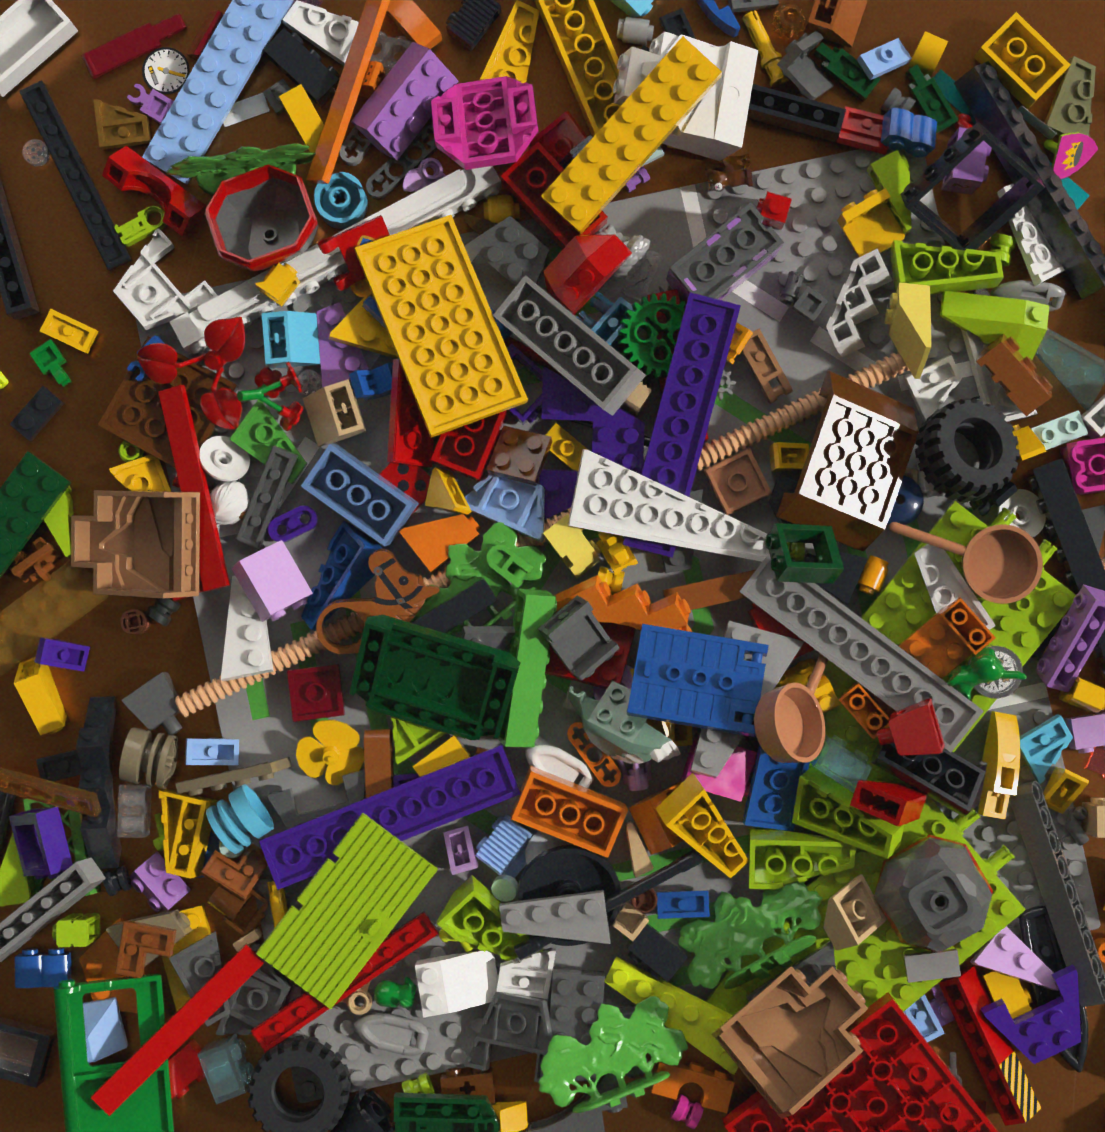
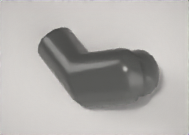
[1066,806,1090,846]

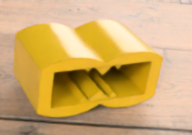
[1058,677,1105,713]

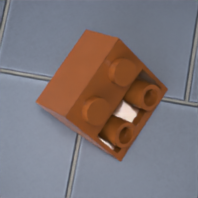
[804,0,868,48]

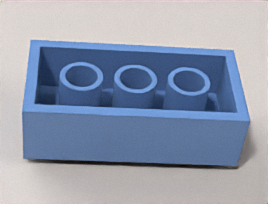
[301,444,419,546]

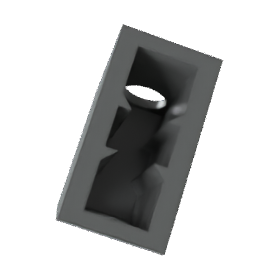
[122,672,182,735]

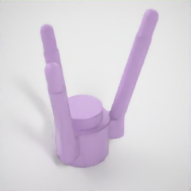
[616,759,652,791]

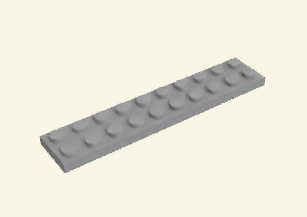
[740,554,984,752]

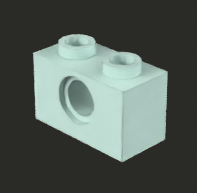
[1031,410,1088,450]

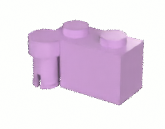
[1064,712,1105,753]

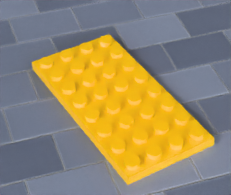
[355,215,528,438]

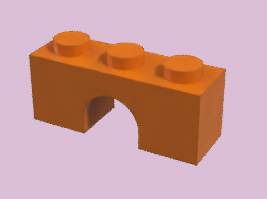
[650,1062,735,1113]

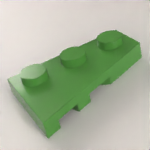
[230,400,307,484]

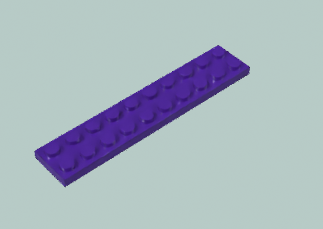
[623,292,741,558]
[259,745,521,890]

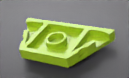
[391,716,446,764]

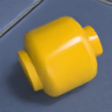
[484,195,520,223]

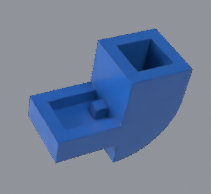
[349,363,393,401]

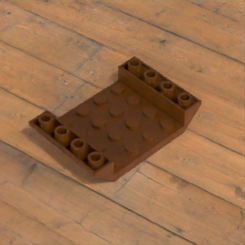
[776,371,919,552]

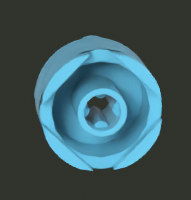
[314,172,368,230]

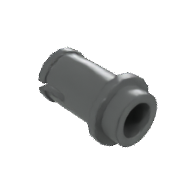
[779,271,804,306]

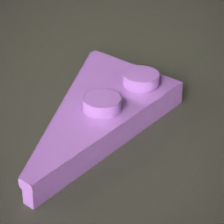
[970,926,1058,991]

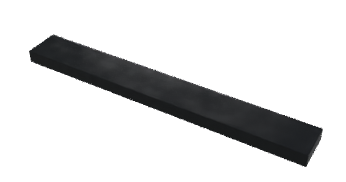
[19,80,132,271]

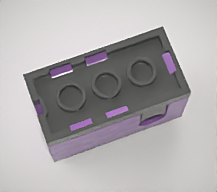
[666,202,784,304]

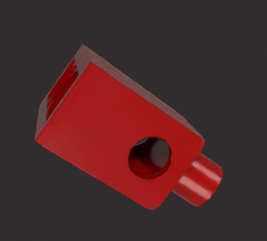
[877,698,945,756]

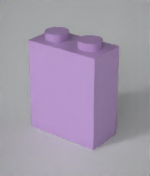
[231,540,313,622]

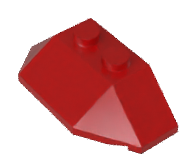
[543,234,632,316]

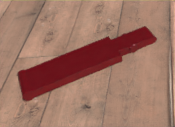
[81,14,187,79]

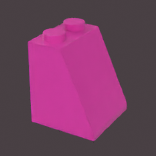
[680,732,757,802]

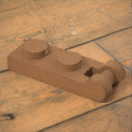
[741,328,793,404]

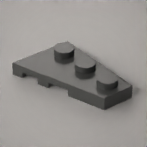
[169,931,231,1027]

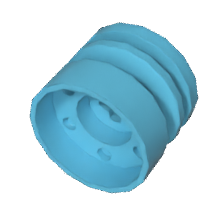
[206,784,274,854]

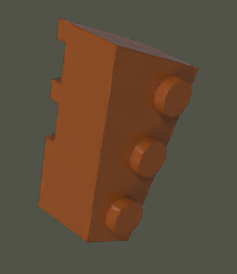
[976,334,1053,416]

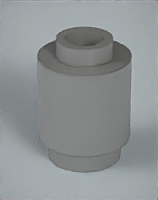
[617,17,654,46]

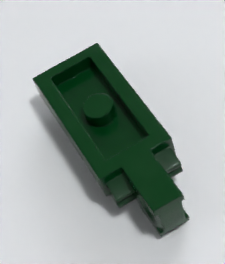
[813,42,881,101]
[905,65,958,134]

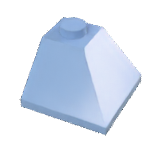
[83,997,128,1063]

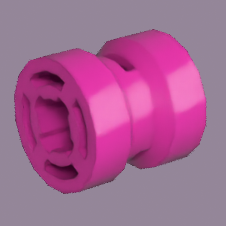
[670,1094,704,1130]

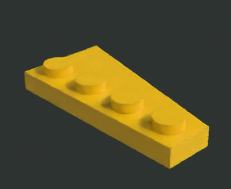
[480,0,540,83]

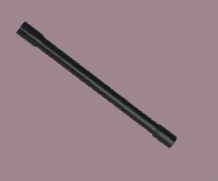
[514,849,704,960]

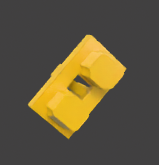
[596,532,638,576]

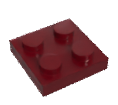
[287,664,345,722]

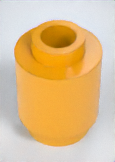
[857,555,889,595]

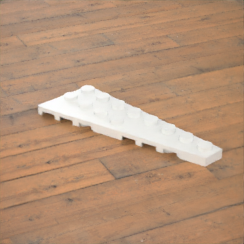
[568,449,769,562]

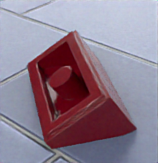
[186,10,223,61]

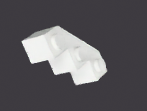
[826,249,893,357]

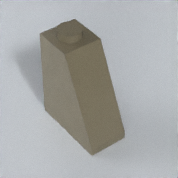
[106,909,192,966]

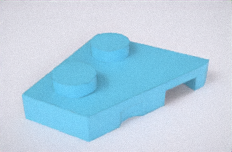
[1019,714,1073,784]

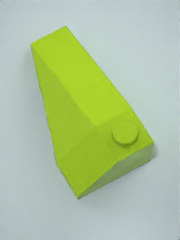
[940,291,1049,360]
[749,829,856,890]
[437,875,545,961]

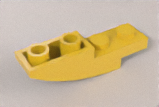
[978,711,1020,819]

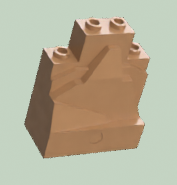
[71,490,200,598]
[712,966,868,1119]

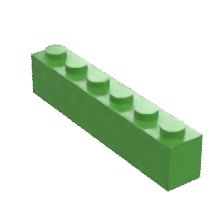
[497,589,557,747]

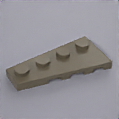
[175,757,292,796]

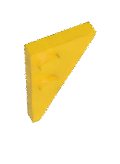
[109,455,171,492]

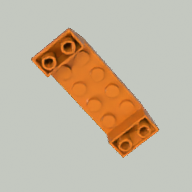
[838,597,996,740]

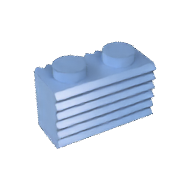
[475,814,534,875]

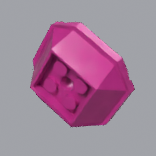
[431,76,538,170]

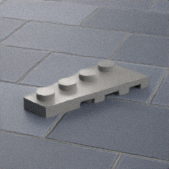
[499,890,611,944]

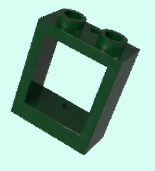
[765,523,844,584]

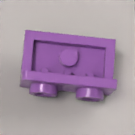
[129,852,191,913]

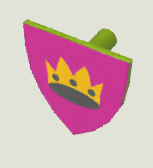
[1044,132,1098,179]

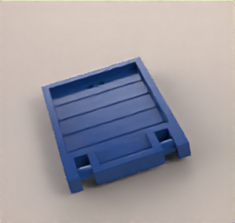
[627,624,769,737]

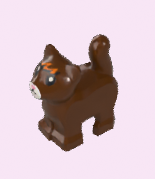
[705,154,753,192]

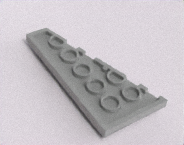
[690,621,804,779]

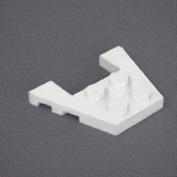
[113,228,218,330]

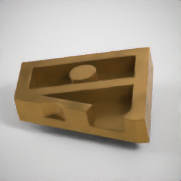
[93,99,151,150]

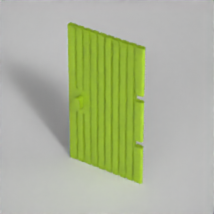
[256,813,438,1009]

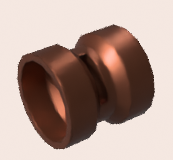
[120,609,151,635]
[631,888,657,913]

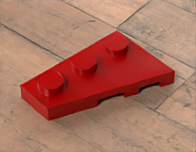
[530,111,590,168]

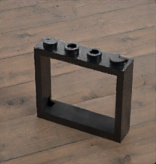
[900,122,1045,250]

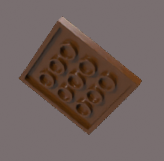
[98,336,239,467]

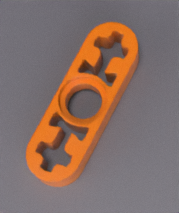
[567,722,621,787]

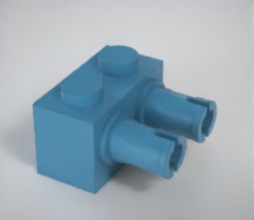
[576,292,634,351]

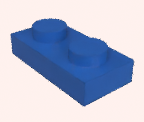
[656,890,710,919]

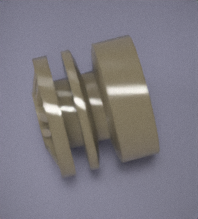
[119,727,178,789]

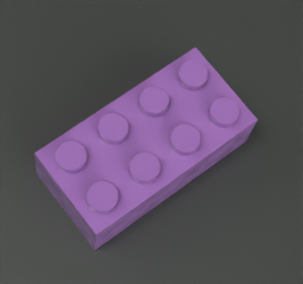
[351,42,459,160]

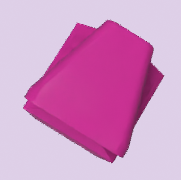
[1060,438,1105,495]

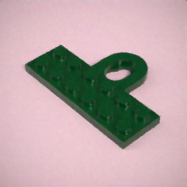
[0,451,71,578]

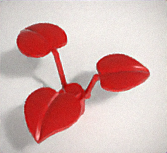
[137,317,245,429]

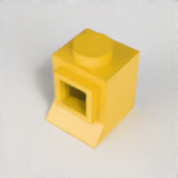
[254,263,300,307]

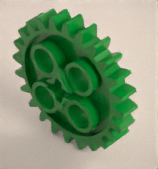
[618,293,685,378]

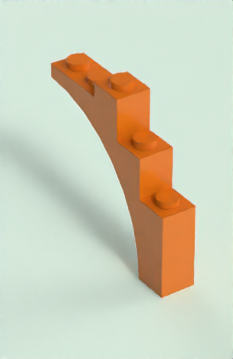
[553,575,692,632]

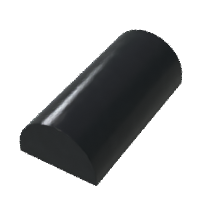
[871,726,986,817]

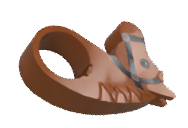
[316,549,440,654]

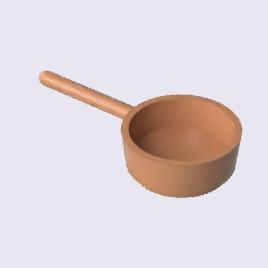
[889,522,1043,604]
[754,653,828,763]

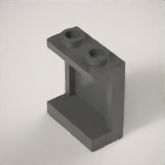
[538,595,620,681]

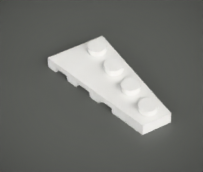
[997,183,1065,287]
[914,544,996,630]

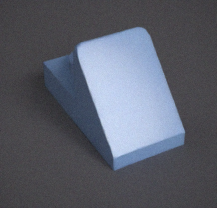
[185,738,239,765]

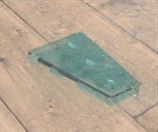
[1035,328,1105,411]

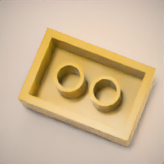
[974,12,1071,109]

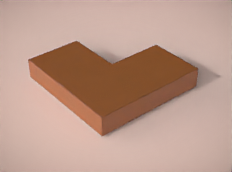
[200,843,268,901]
[115,920,177,978]

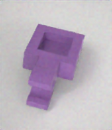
[928,983,955,1027]

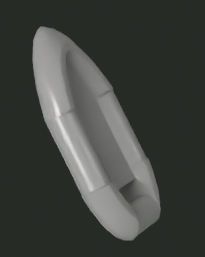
[990,280,1066,312]
[354,1013,429,1056]

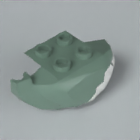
[568,681,681,764]

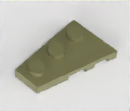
[1044,56,1096,138]

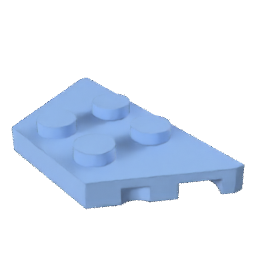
[465,474,545,543]

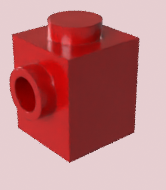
[756,191,792,230]

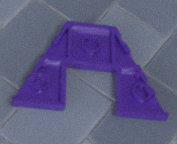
[539,367,645,520]

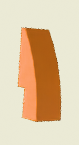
[386,0,442,49]

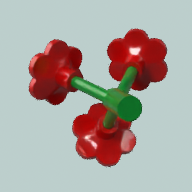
[237,361,303,431]

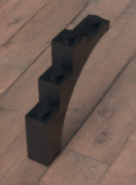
[76,696,122,869]

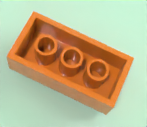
[510,765,628,858]

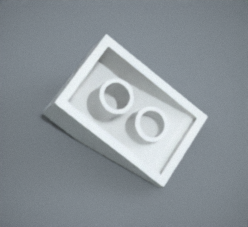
[415,950,498,1018]

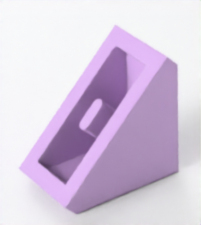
[443,826,479,875]

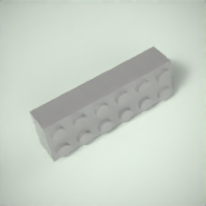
[493,275,646,416]

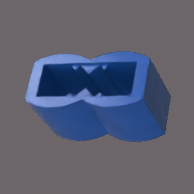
[881,108,937,158]
[15,947,71,988]

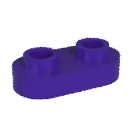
[268,505,318,543]

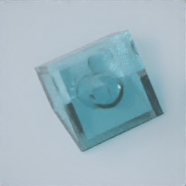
[810,735,873,793]

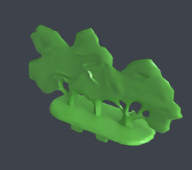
[167,143,316,195]
[411,522,546,635]
[678,881,823,989]
[539,996,688,1113]

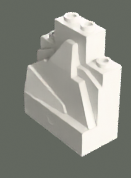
[613,31,758,161]

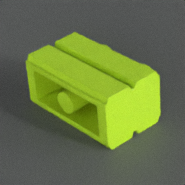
[52,913,100,947]

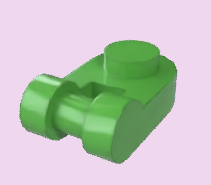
[487,545,534,588]

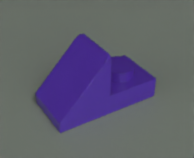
[35,637,90,672]

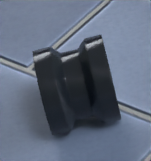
[103,865,132,897]

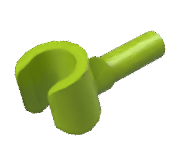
[153,813,165,851]

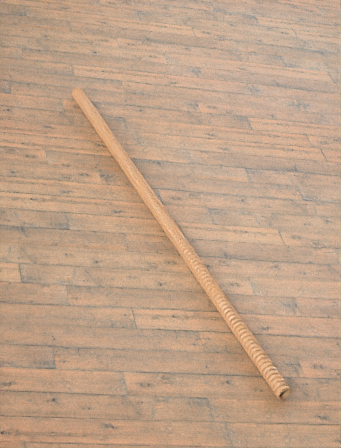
[175,351,909,717]

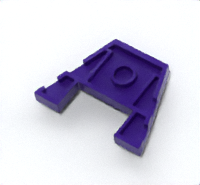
[980,964,1081,1064]

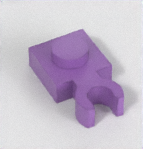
[127,84,174,124]

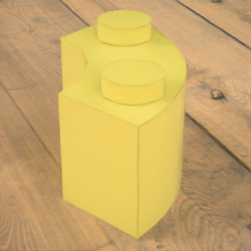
[543,514,601,579]

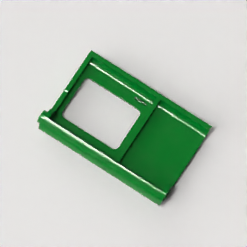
[53,974,174,1132]

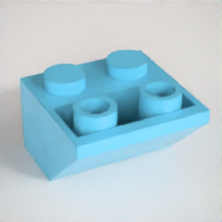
[261,311,320,369]

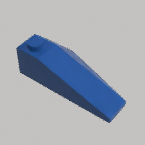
[301,520,383,631]

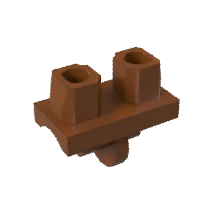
[11,537,63,583]

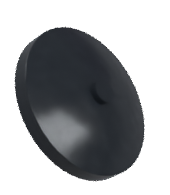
[517,845,621,946]

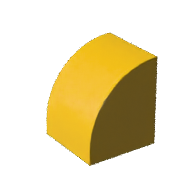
[908,31,948,76]

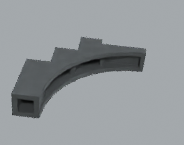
[526,1005,648,1132]

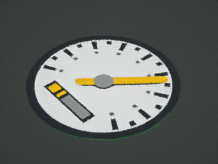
[142,47,190,94]

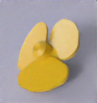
[296,720,364,785]

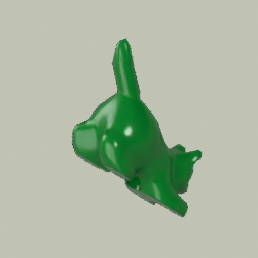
[947,647,1027,700]

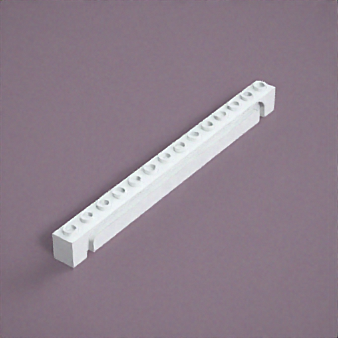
[170,166,502,354]

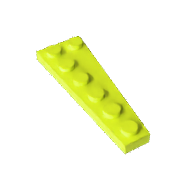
[605,956,738,1075]

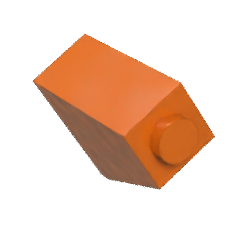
[399,514,481,573]

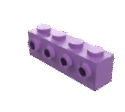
[1035,584,1105,692]

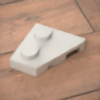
[904,355,962,422]
[496,947,556,999]

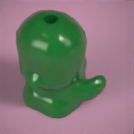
[374,977,417,1011]

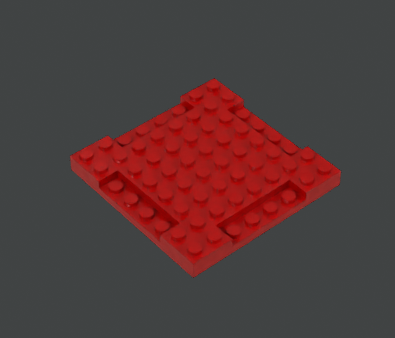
[722,992,999,1132]

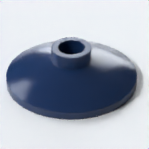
[887,476,924,525]

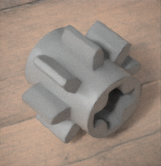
[717,371,736,401]

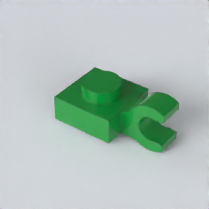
[30,339,72,387]

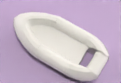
[525,745,594,788]

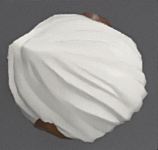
[209,481,250,525]

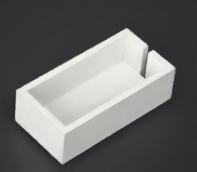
[0,0,78,97]

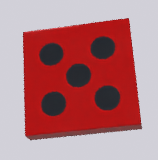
[379,463,431,515]

